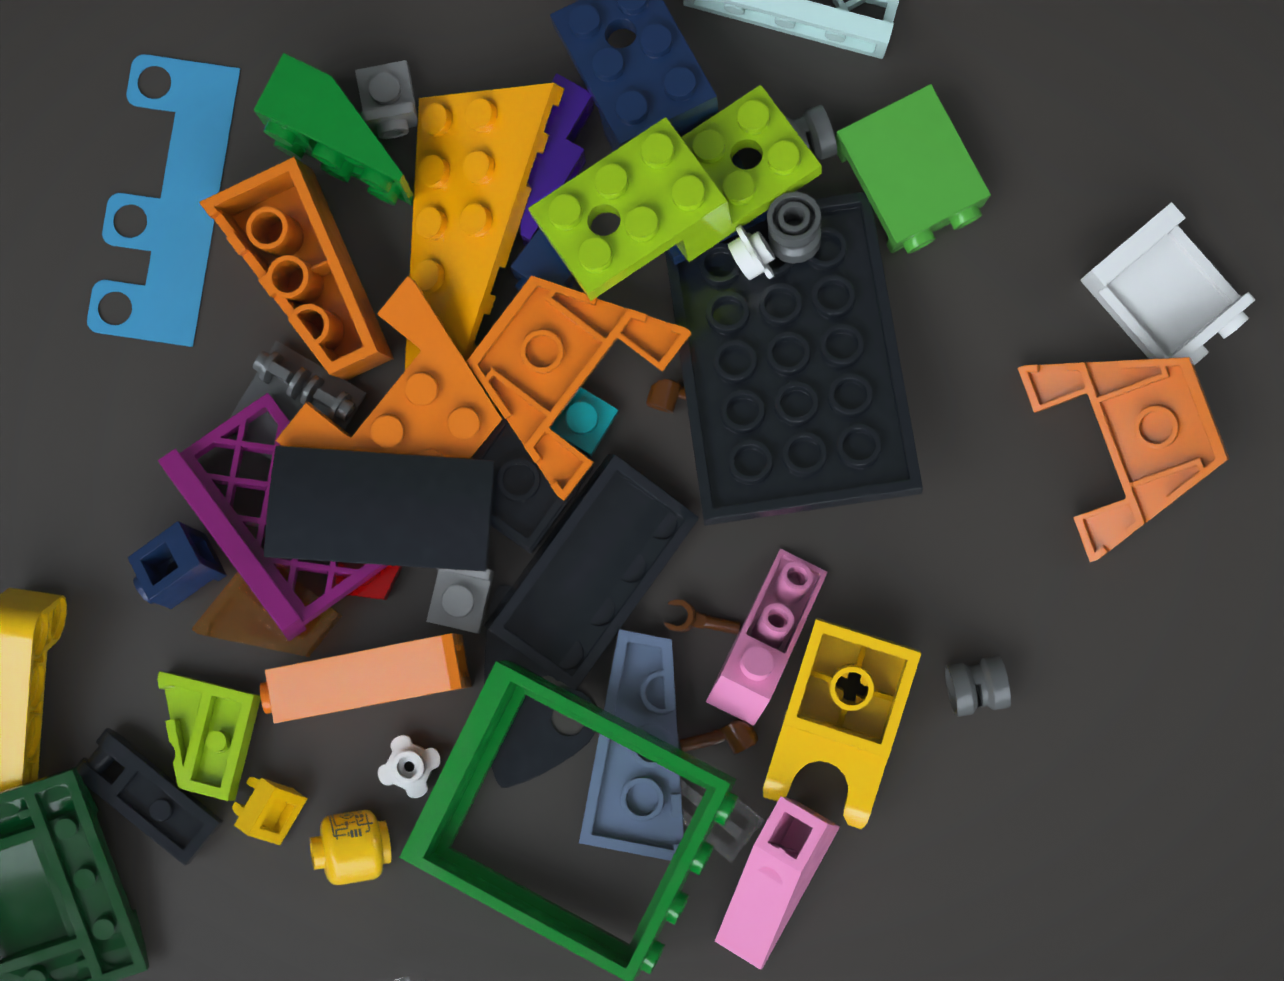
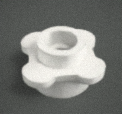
[728,225,775,280]
[378,735,441,798]

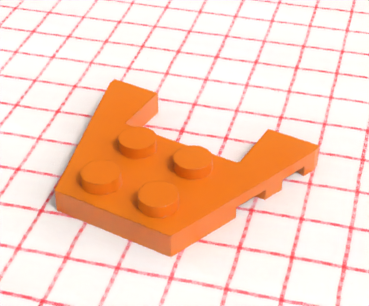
[466,275,692,501]
[275,276,503,459]
[1018,357,1229,562]

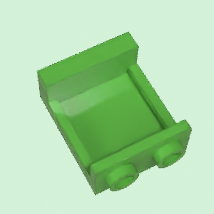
[835,84,991,254]

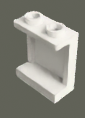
[1080,202,1256,365]

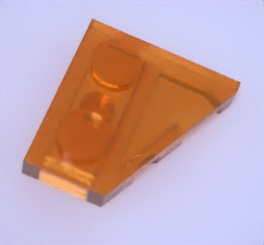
[192,567,343,657]

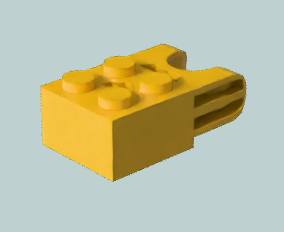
[763,618,921,829]

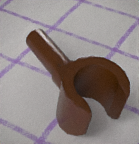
[646,379,686,414]
[664,600,740,635]
[680,719,759,755]

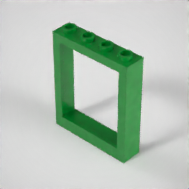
[399,660,739,981]

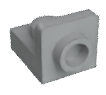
[355,60,418,139]
[426,568,494,634]

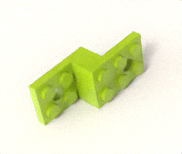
[528,85,822,301]

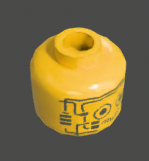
[310,810,391,885]

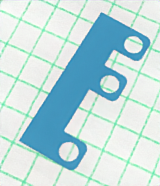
[87,54,240,347]

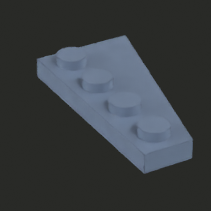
[579,630,684,861]

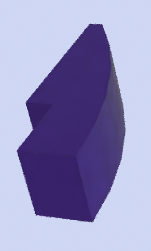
[520,73,594,246]

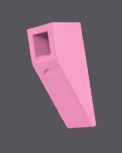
[706,548,828,726]
[715,796,840,970]

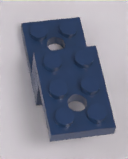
[550,0,768,265]

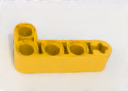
[0,588,67,792]

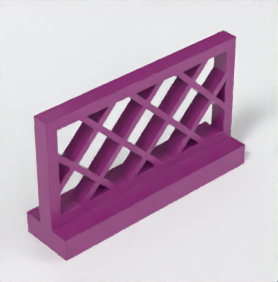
[157,393,388,642]

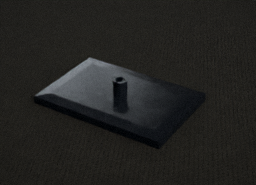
[665,192,923,526]

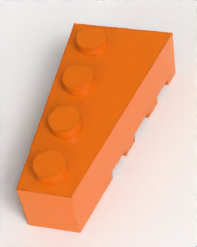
[199,157,394,380]

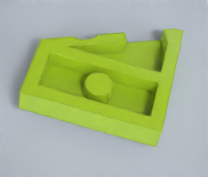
[157,671,261,801]

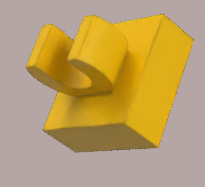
[232,777,308,845]

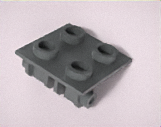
[229,341,367,459]

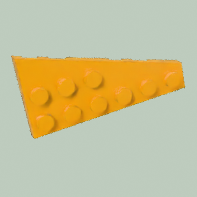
[405,83,565,370]

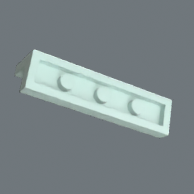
[683,0,899,59]

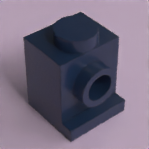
[127,521,227,609]

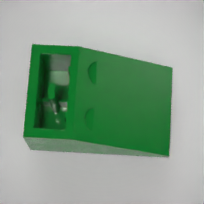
[254,53,414,206]

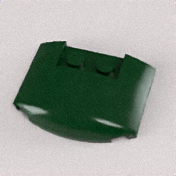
[0,767,150,981]

